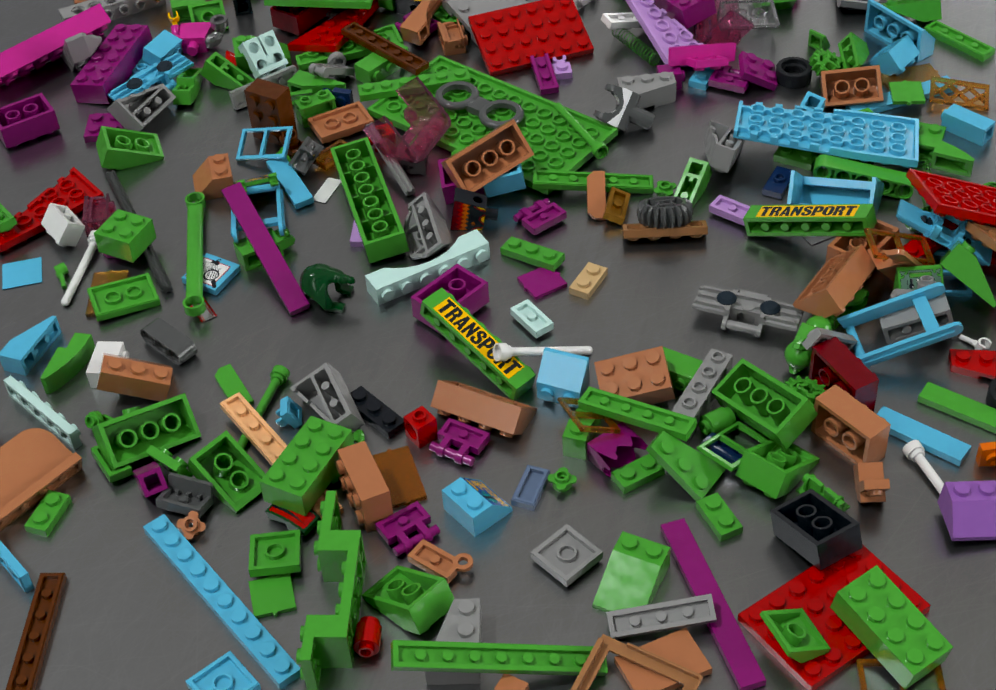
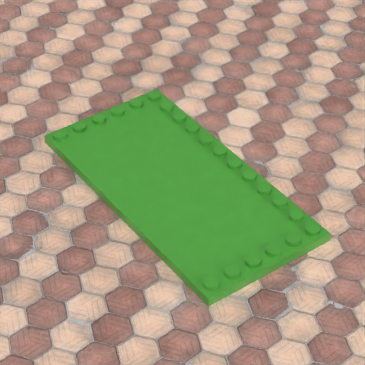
[367,55,618,195]

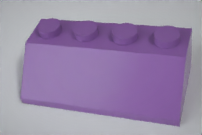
[937,480,996,541]

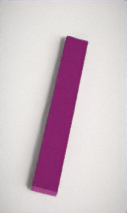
[221,182,310,316]
[660,518,766,690]

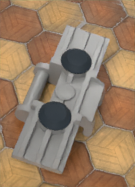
[692,285,804,338]

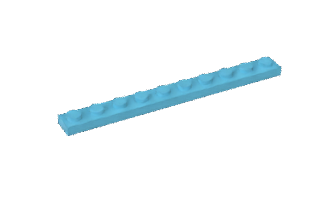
[143,514,300,690]

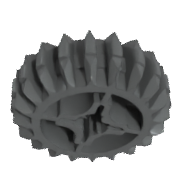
[637,195,693,229]

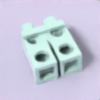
[238,30,288,80]

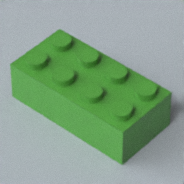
[711,358,818,450]
[260,416,354,516]
[830,565,953,690]

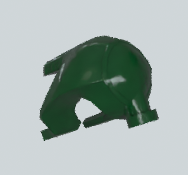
[300,263,355,313]

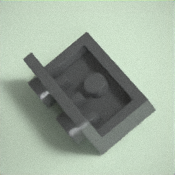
[156,472,214,518]

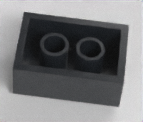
[770,489,863,571]

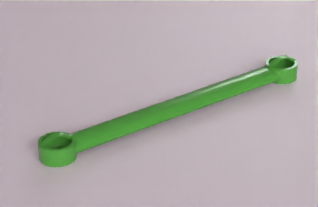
[183,192,206,317]

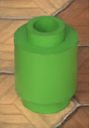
[699,407,736,436]

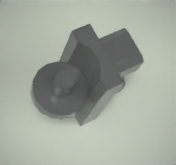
[288,136,324,176]

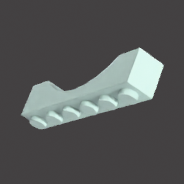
[365,229,490,306]

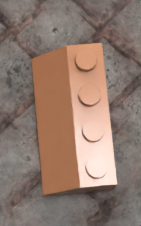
[441,119,534,192]
[793,244,876,318]
[430,380,538,438]

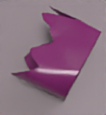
[587,422,648,477]

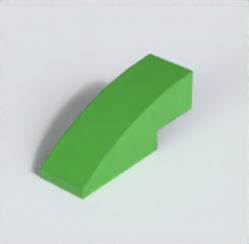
[172,68,203,105]
[919,134,975,177]
[40,333,95,394]

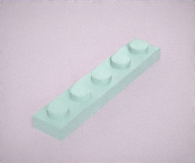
[3,375,82,450]

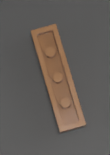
[622,220,708,241]

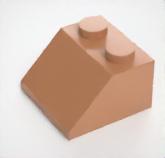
[193,153,234,200]

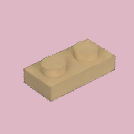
[569,262,608,300]

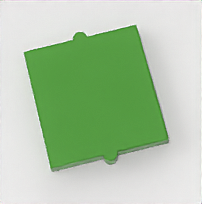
[888,80,926,105]
[248,573,297,619]

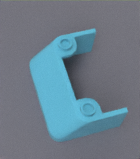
[787,170,884,215]

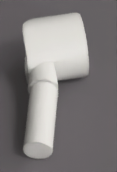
[959,334,992,350]

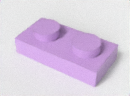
[709,195,750,226]

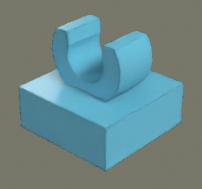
[275,396,302,429]

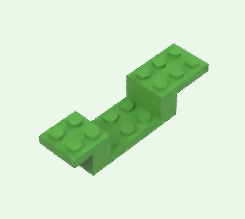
[296,491,367,690]

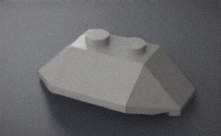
[62,32,102,72]
[403,191,453,260]

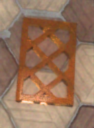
[928,76,990,111]

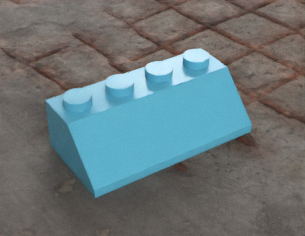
[864,0,935,63]

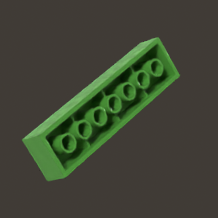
[330,137,409,263]

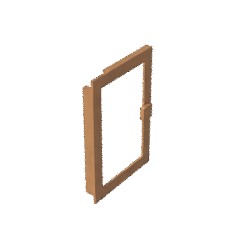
[570,634,703,690]

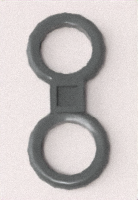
[435,81,524,129]

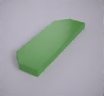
[215,364,254,405]

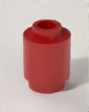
[353,616,382,657]

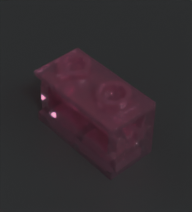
[82,193,116,237]

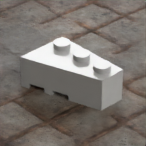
[617,72,676,109]
[106,83,176,131]
[879,292,958,344]

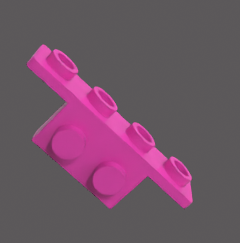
[668,42,736,71]

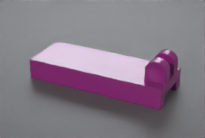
[530,53,559,95]

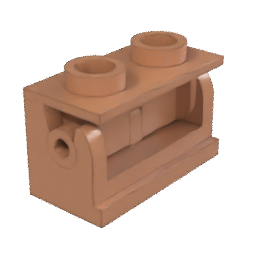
[437,19,468,56]

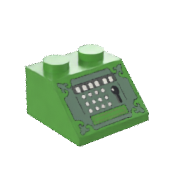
[893,264,944,290]

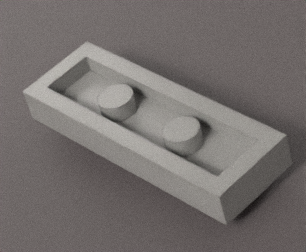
[802,327,858,351]

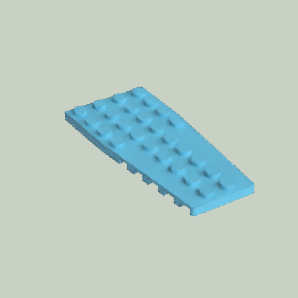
[733,101,919,168]

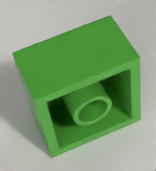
[94,209,156,263]

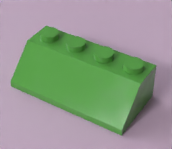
[91,393,201,469]

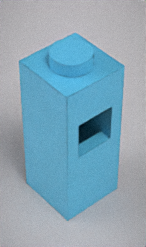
[941,103,996,146]

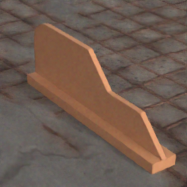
[0,428,82,532]

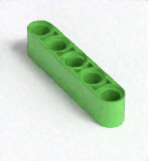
[813,154,914,199]

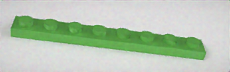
[391,640,608,676]

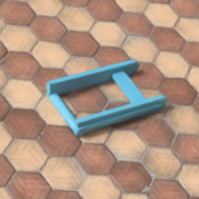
[231,182,286,243]
[837,282,964,369]

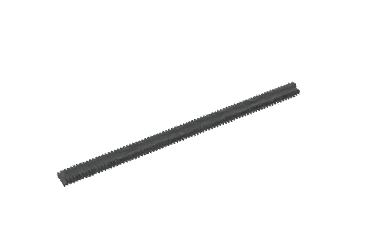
[105,170,173,294]

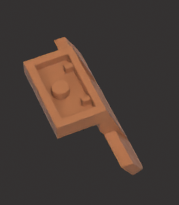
[867,245,923,282]

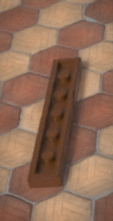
[341,22,429,76]
[6,573,67,690]

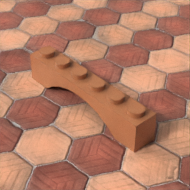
[400,0,444,46]

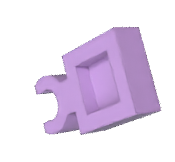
[552,55,573,80]

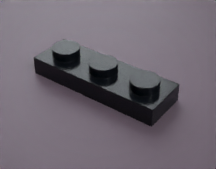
[350,386,405,439]

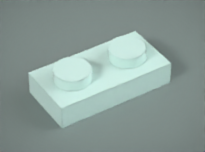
[510,299,554,338]

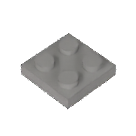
[531,524,603,587]

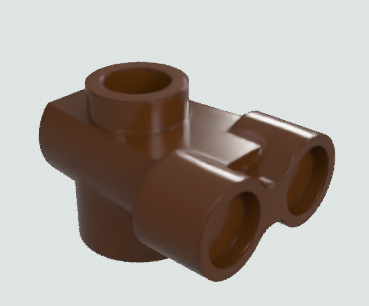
[279,129,304,159]

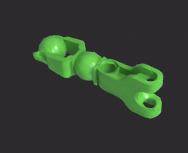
[784,289,869,375]

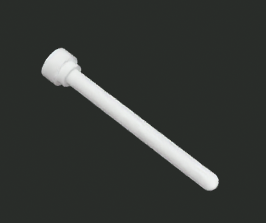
[61,230,98,306]
[493,343,593,361]
[902,440,944,494]

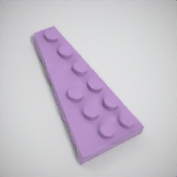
[625,0,703,67]

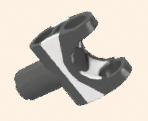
[593,84,655,132]

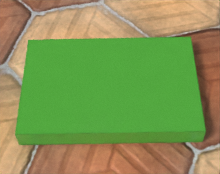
[87,273,161,322]

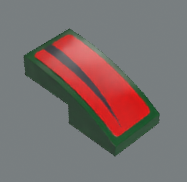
[265,504,321,536]

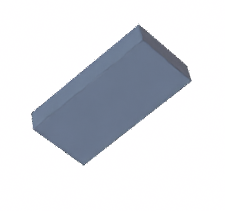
[511,465,551,511]

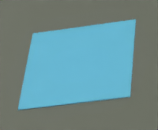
[2,257,42,290]

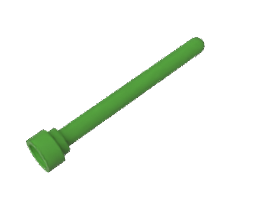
[554,102,609,159]
[238,365,290,449]

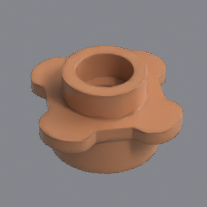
[176,511,206,540]

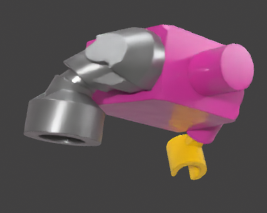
[168,11,229,56]

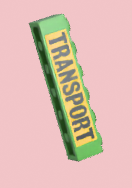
[743,204,877,236]
[420,287,536,400]

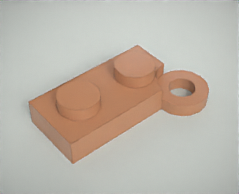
[407,539,473,584]

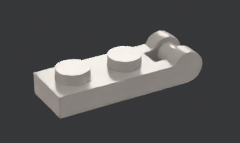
[309,63,355,78]

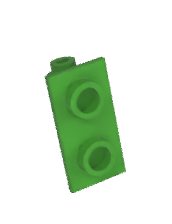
[796,473,850,512]

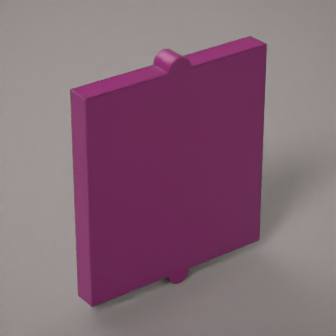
[517,267,567,300]

